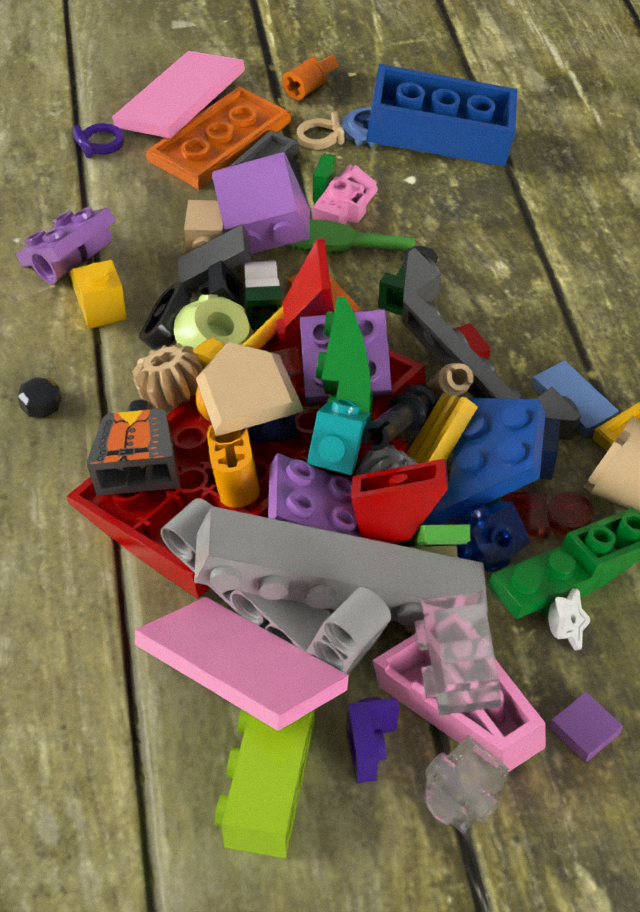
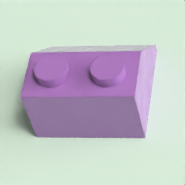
[212,152,310,254]

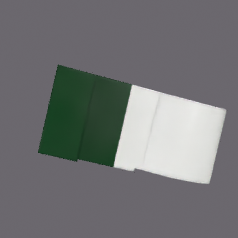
[245,260,282,329]

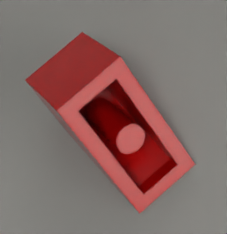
[351,459,448,545]

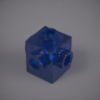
[452,502,531,573]

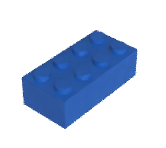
[366,64,517,166]

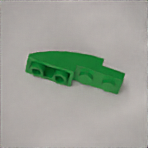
[316,297,373,477]
[487,507,640,620]

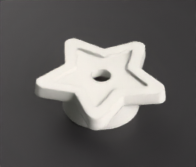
[548,588,590,651]

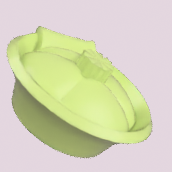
[174,294,254,368]

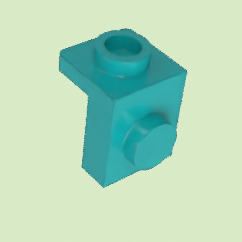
[307,399,370,475]

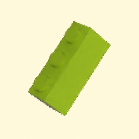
[215,709,315,859]

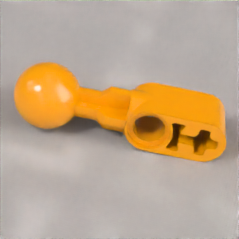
[196,387,260,508]

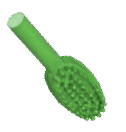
[288,219,416,255]

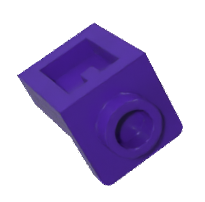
[346,697,399,784]

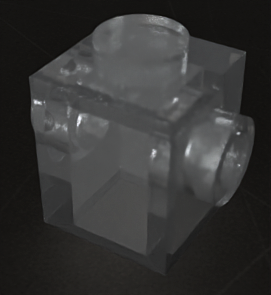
[424,735,509,834]

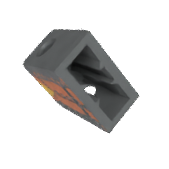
[87,400,181,496]

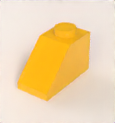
[69,260,127,329]

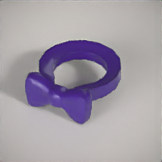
[73,123,124,158]

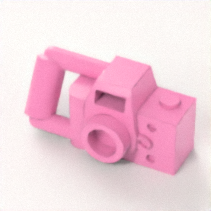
[312,165,378,224]

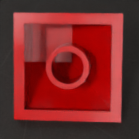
[277,238,334,360]

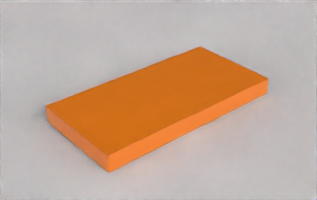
[146,86,291,190]

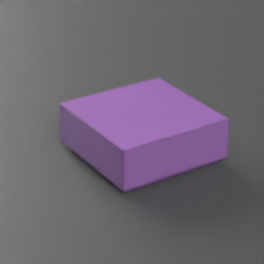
[549,692,623,763]

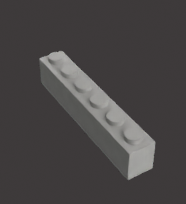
[194,506,488,629]

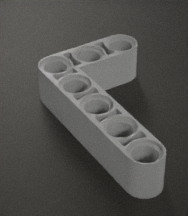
[161,498,391,675]

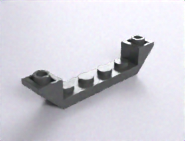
[402,248,581,440]

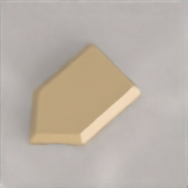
[196,342,303,436]

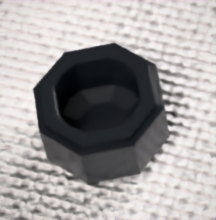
[18,377,61,418]

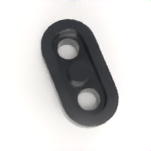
[139,282,192,350]

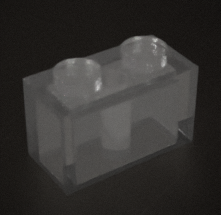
[414,591,501,716]

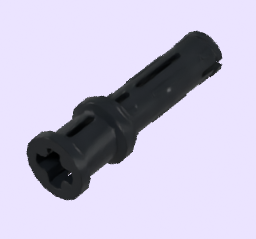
[362,383,438,451]

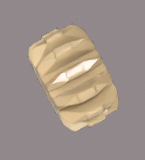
[132,343,204,409]

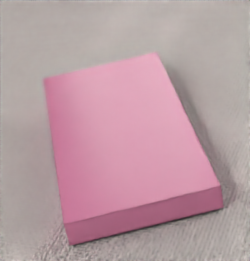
[112,51,245,139]
[135,597,349,731]

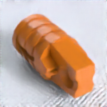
[282,54,339,101]

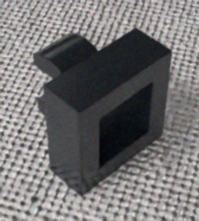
[199,260,244,308]

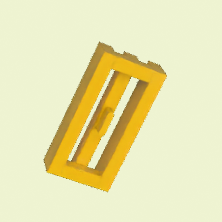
[406,393,478,464]

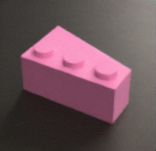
[372,609,546,775]

